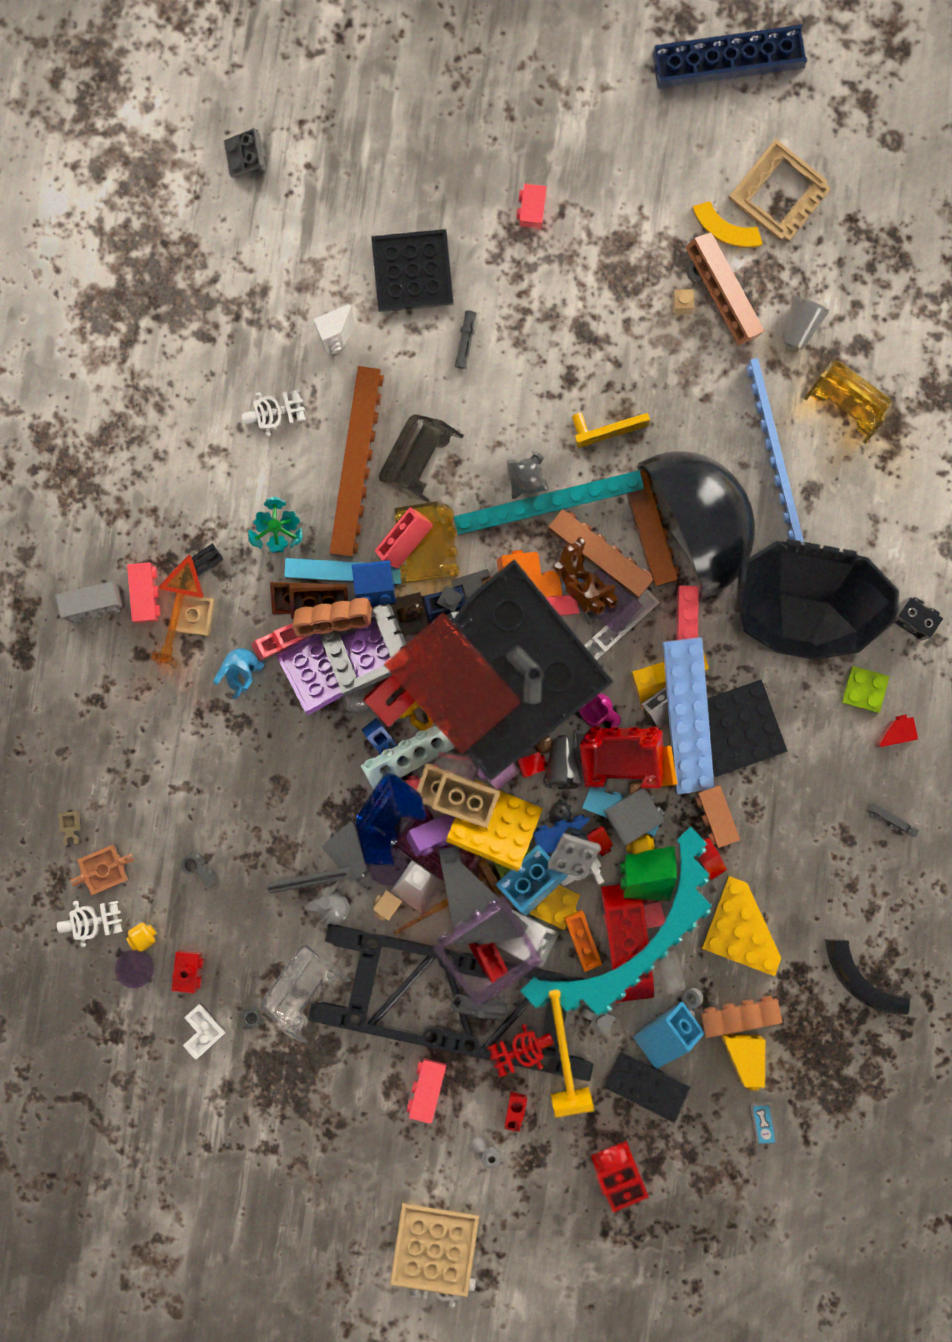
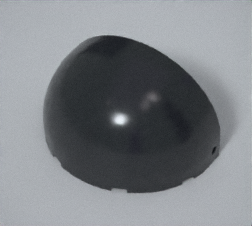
[636,451,755,602]

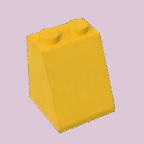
[720,1034,765,1091]

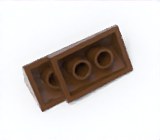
[270,582,348,619]

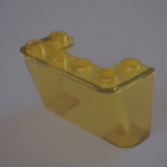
[394,501,460,585]

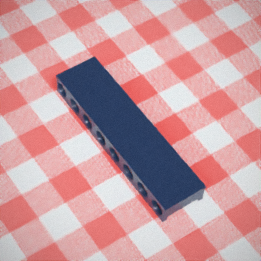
[652,24,807,89]

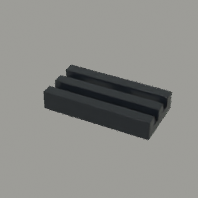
[184,543,224,581]

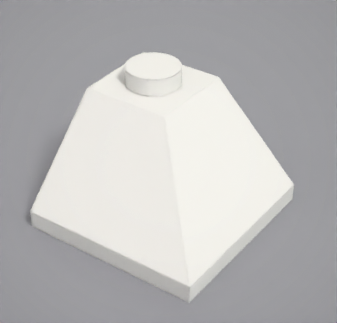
[390,860,444,913]

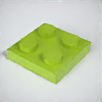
[841,666,890,713]

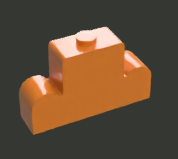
[482,550,562,597]

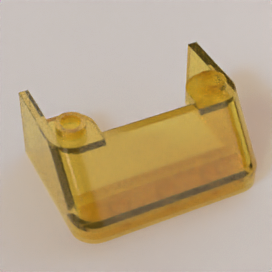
[804,359,894,444]

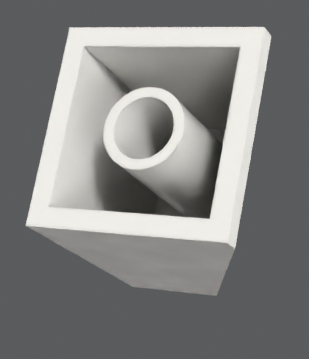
[494,908,560,968]

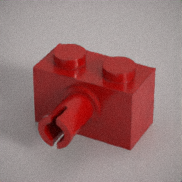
[171,950,204,993]

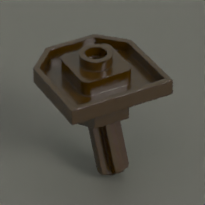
[389,592,430,636]

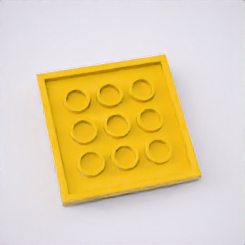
[446,778,543,872]

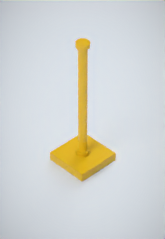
[548,990,594,1118]

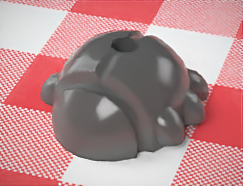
[686,261,703,282]
[548,799,572,822]

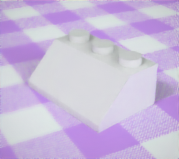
[313,304,355,354]

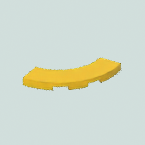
[692,201,763,248]

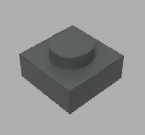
[437,586,463,612]

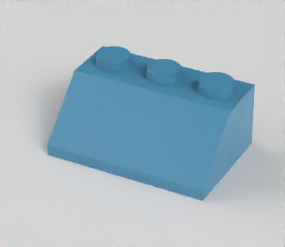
[496,845,568,916]

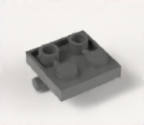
[224,128,266,178]

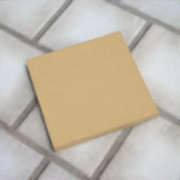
[390,1204,479,1297]

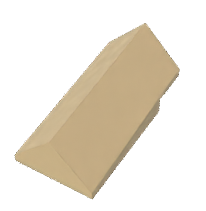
[414,763,500,828]

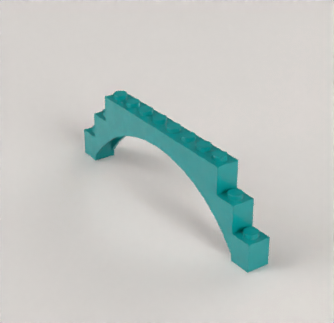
[521,827,712,1016]

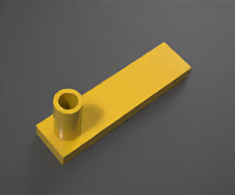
[572,413,650,449]

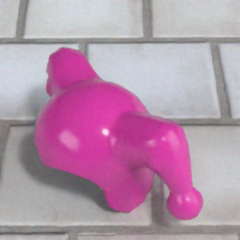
[578,693,622,727]

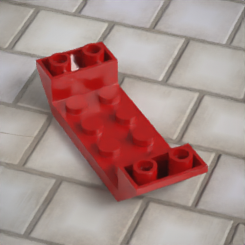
[600,884,654,1003]

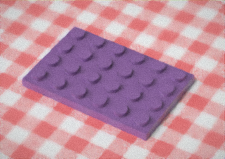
[276,605,392,715]

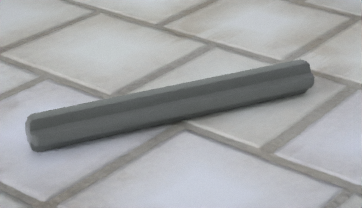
[267,867,352,894]

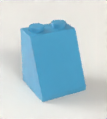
[633,1001,705,1069]

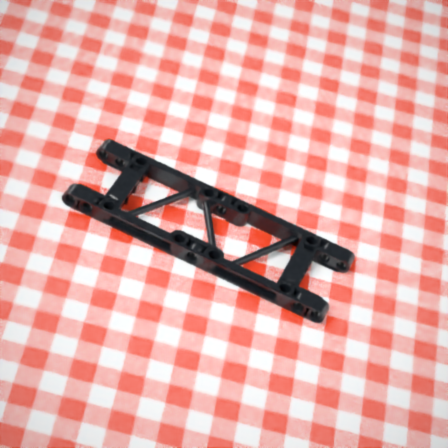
[307,924,594,1081]

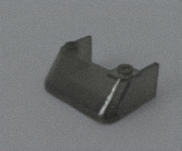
[379,414,464,503]

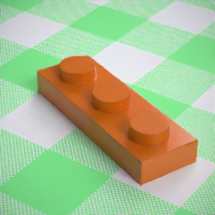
[563,910,602,972]

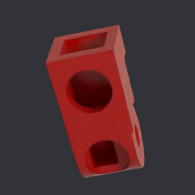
[504,1091,527,1132]

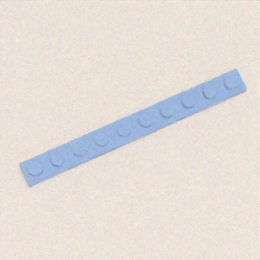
[746,358,804,544]

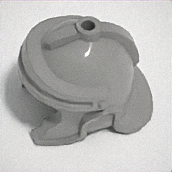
[304,881,349,926]

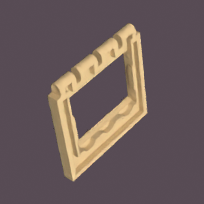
[728,138,831,242]

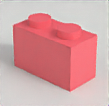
[516,184,547,229]

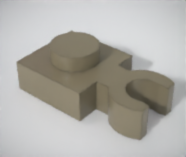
[58,811,81,845]

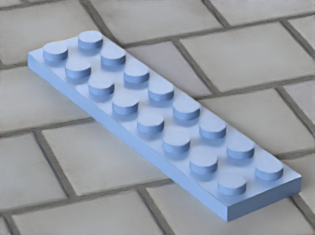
[662,637,714,794]

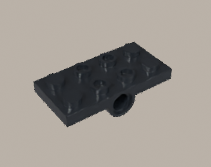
[604,1052,691,1123]

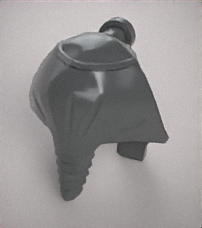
[507,452,548,499]

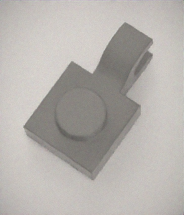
[580,1007,615,1035]

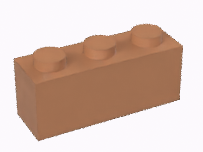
[695,785,740,848]

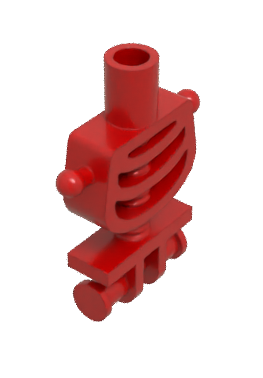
[487,1024,554,1077]

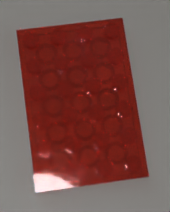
[384,612,521,754]

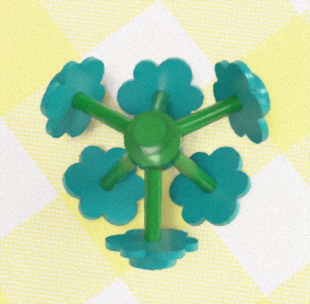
[248,497,303,553]

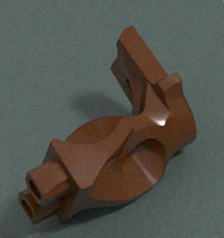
[553,537,619,615]

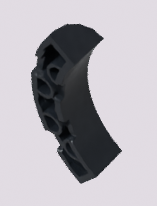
[825,939,910,1015]

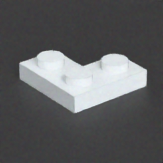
[183,1004,226,1060]

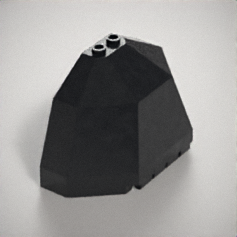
[737,538,899,660]

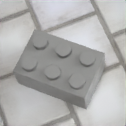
[55,582,125,623]

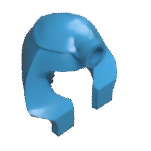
[213,648,266,699]

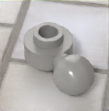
[682,988,703,1018]
[470,1137,501,1168]

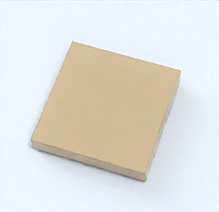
[171,593,215,637]

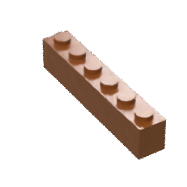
[626,470,679,588]

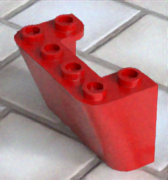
[580,726,663,788]

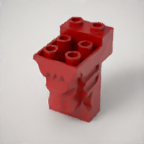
[590,1141,649,1212]

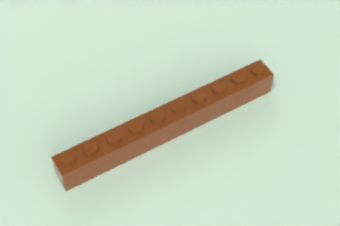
[329,366,384,559]

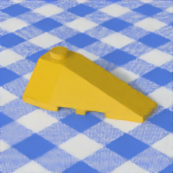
[630,650,709,709]

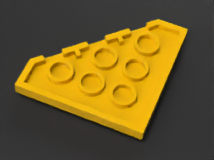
[701,876,781,976]

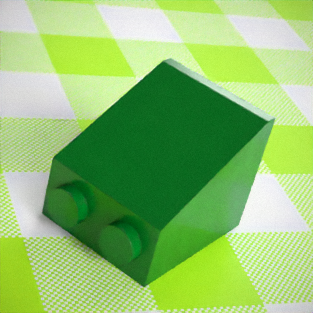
[620,846,677,901]

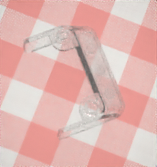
[261,945,351,1044]

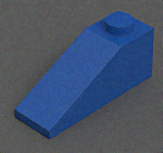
[361,718,404,761]

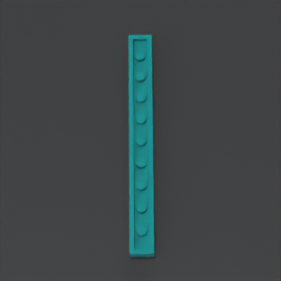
[453,470,644,536]

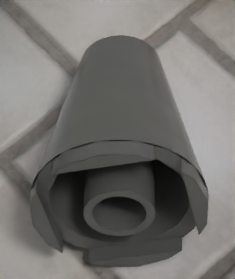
[543,735,582,790]

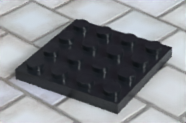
[371,229,454,312]
[707,679,788,777]

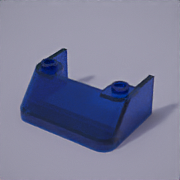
[356,772,426,867]

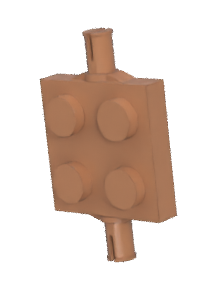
[70,844,135,896]

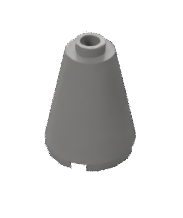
[785,296,829,352]

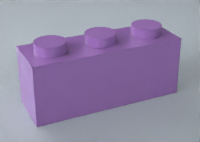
[406,814,455,857]

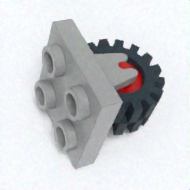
[548,827,600,879]

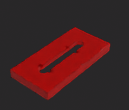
[362,646,440,727]

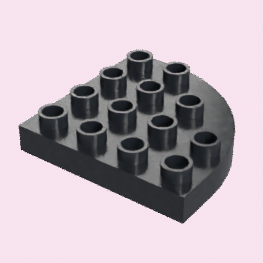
[439,559,614,781]

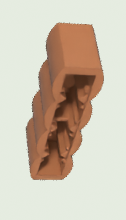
[292,598,372,637]
[700,996,782,1038]

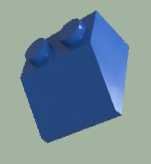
[352,560,396,606]

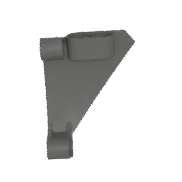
[439,846,528,946]

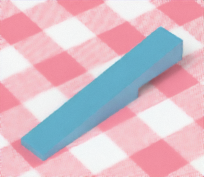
[284,558,402,584]

